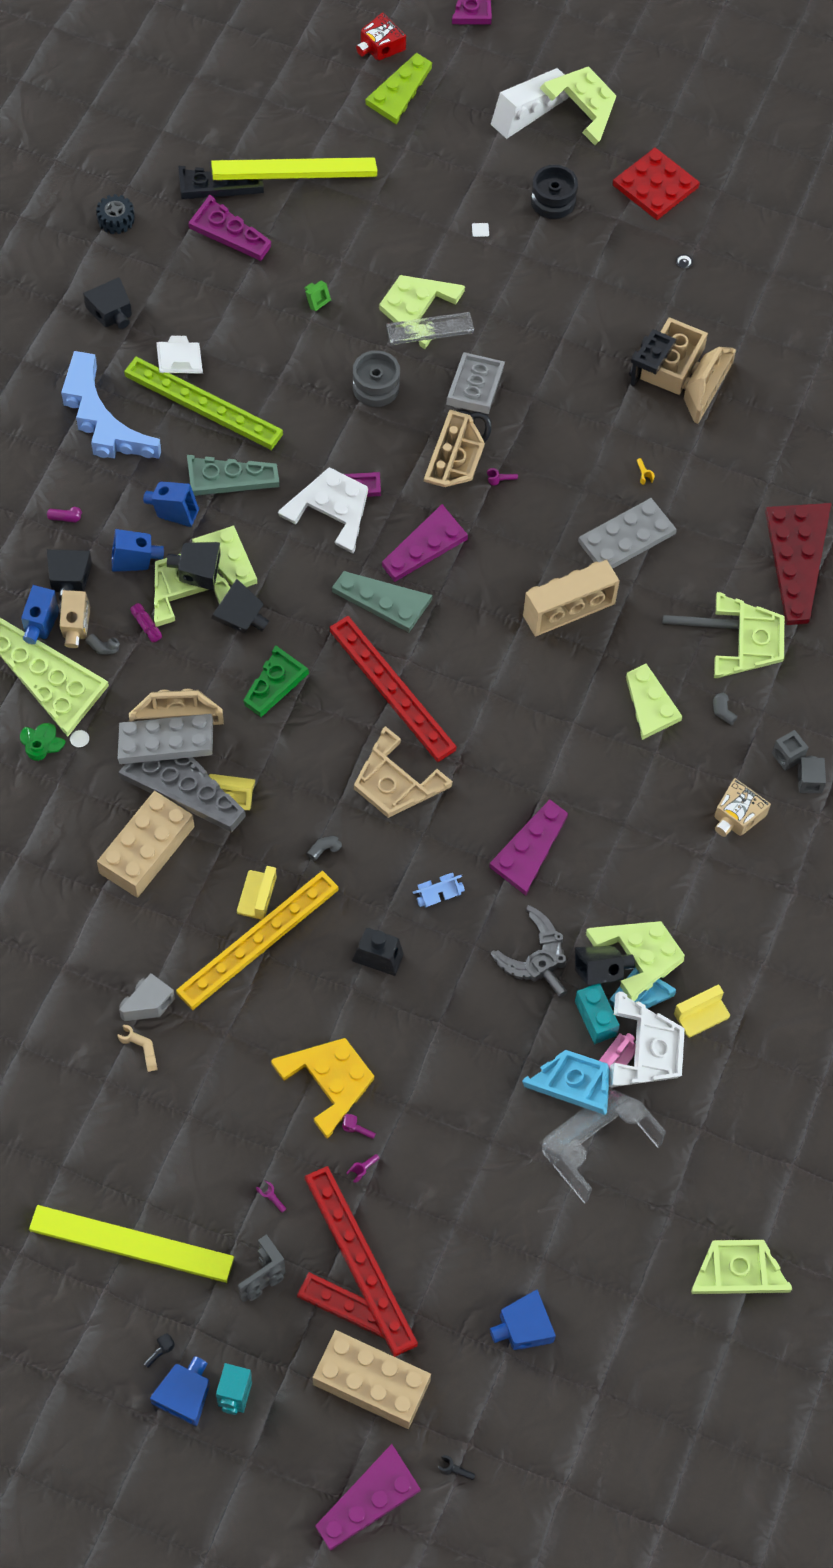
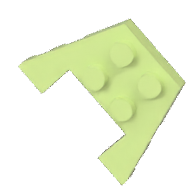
[540,66,616,145]
[379,275,465,349]
[154,554,230,627]
[714,592,784,678]
[586,921,685,1001]

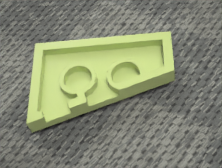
[626,664,682,740]

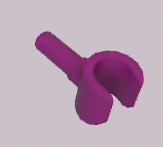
[487,468,518,486]
[342,1114,376,1139]
[347,1154,380,1183]
[256,1180,286,1213]

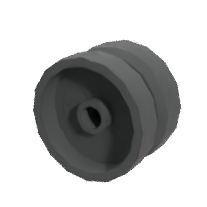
[353,351,400,407]

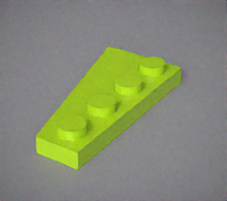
[366,53,432,125]

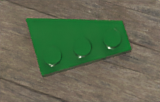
[243,645,309,717]

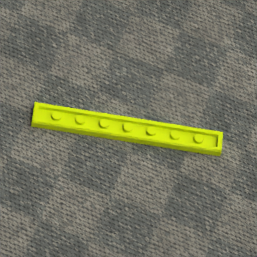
[211,158,377,180]
[29,1205,234,1283]

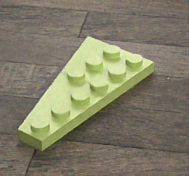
[0,618,109,737]

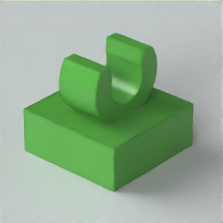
[304,281,331,311]

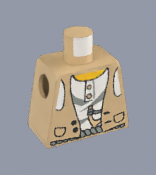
[60,590,91,648]
[714,778,771,837]

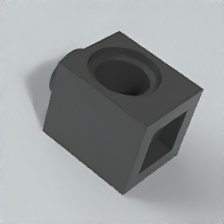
[772,730,809,771]
[797,756,826,793]

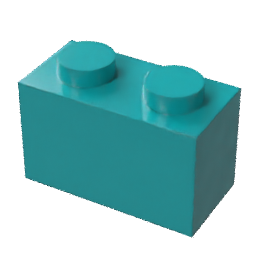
[575,984,620,1045]
[216,1363,252,1415]

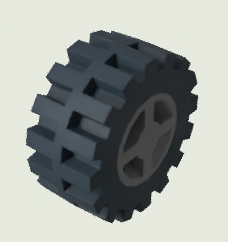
[96,194,135,234]

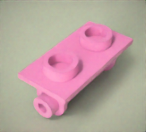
[599,1033,636,1076]

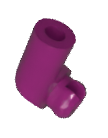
[47,507,82,523]

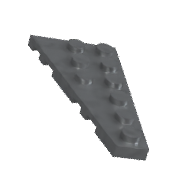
[118,757,246,833]

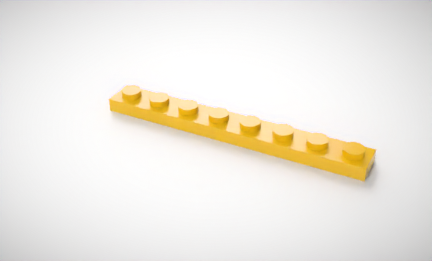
[176,870,338,1011]

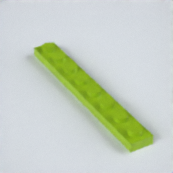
[124,357,283,450]

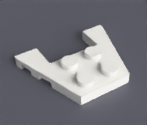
[278,467,368,554]
[609,991,685,1087]

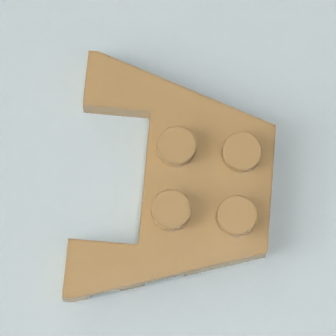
[354,726,453,818]

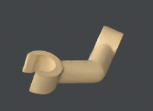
[118,1025,158,1072]

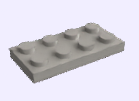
[446,352,505,414]
[578,498,677,569]
[118,714,213,764]

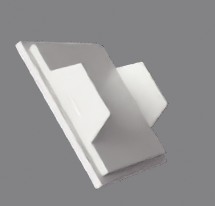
[156,336,203,374]

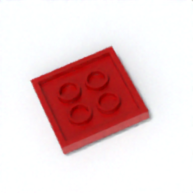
[612,147,700,220]

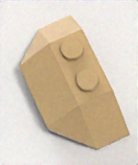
[683,347,736,424]
[424,410,485,487]
[129,689,224,725]

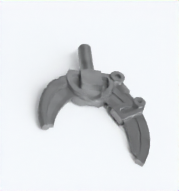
[491,905,567,997]

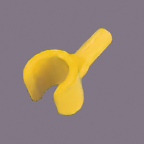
[637,458,655,485]

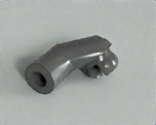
[86,634,120,655]
[713,693,738,725]
[306,835,342,861]

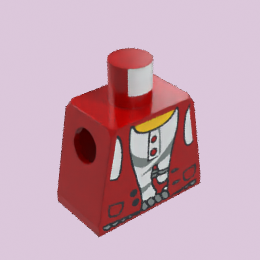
[356,13,406,60]

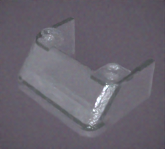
[542,1090,666,1204]

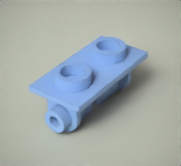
[413,872,465,908]

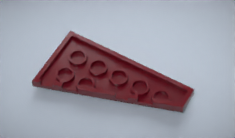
[765,503,831,625]

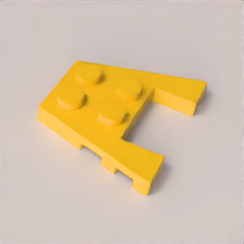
[271,1038,374,1139]

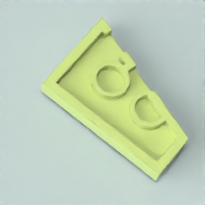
[192,526,257,587]

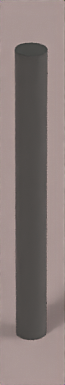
[662,615,739,629]

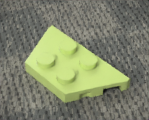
[691,1240,792,1294]

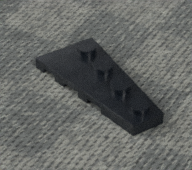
[178,166,264,199]

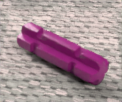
[130,603,162,642]

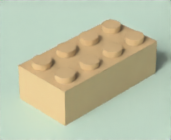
[523,560,619,637]
[97,790,194,898]
[313,1330,431,1429]

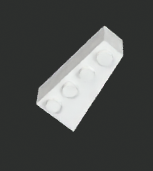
[491,68,569,139]

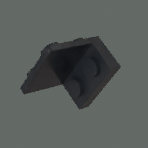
[629,329,676,386]

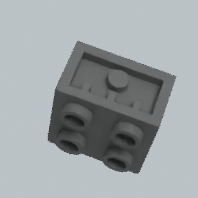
[238,1234,286,1302]

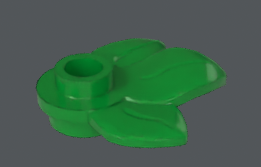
[20,723,66,761]

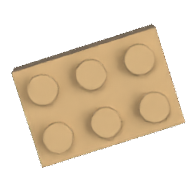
[640,318,708,395]

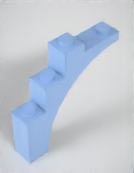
[61,351,161,459]

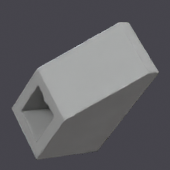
[119,973,175,1021]

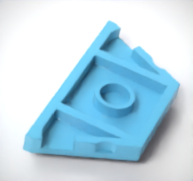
[522,1050,610,1115]

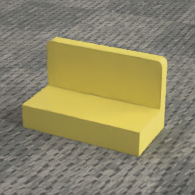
[208,774,255,810]
[237,866,277,920]
[674,984,730,1038]

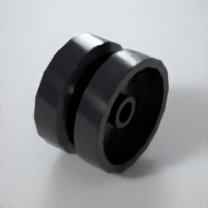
[531,165,578,219]

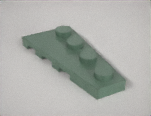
[187,455,279,496]
[332,571,432,633]

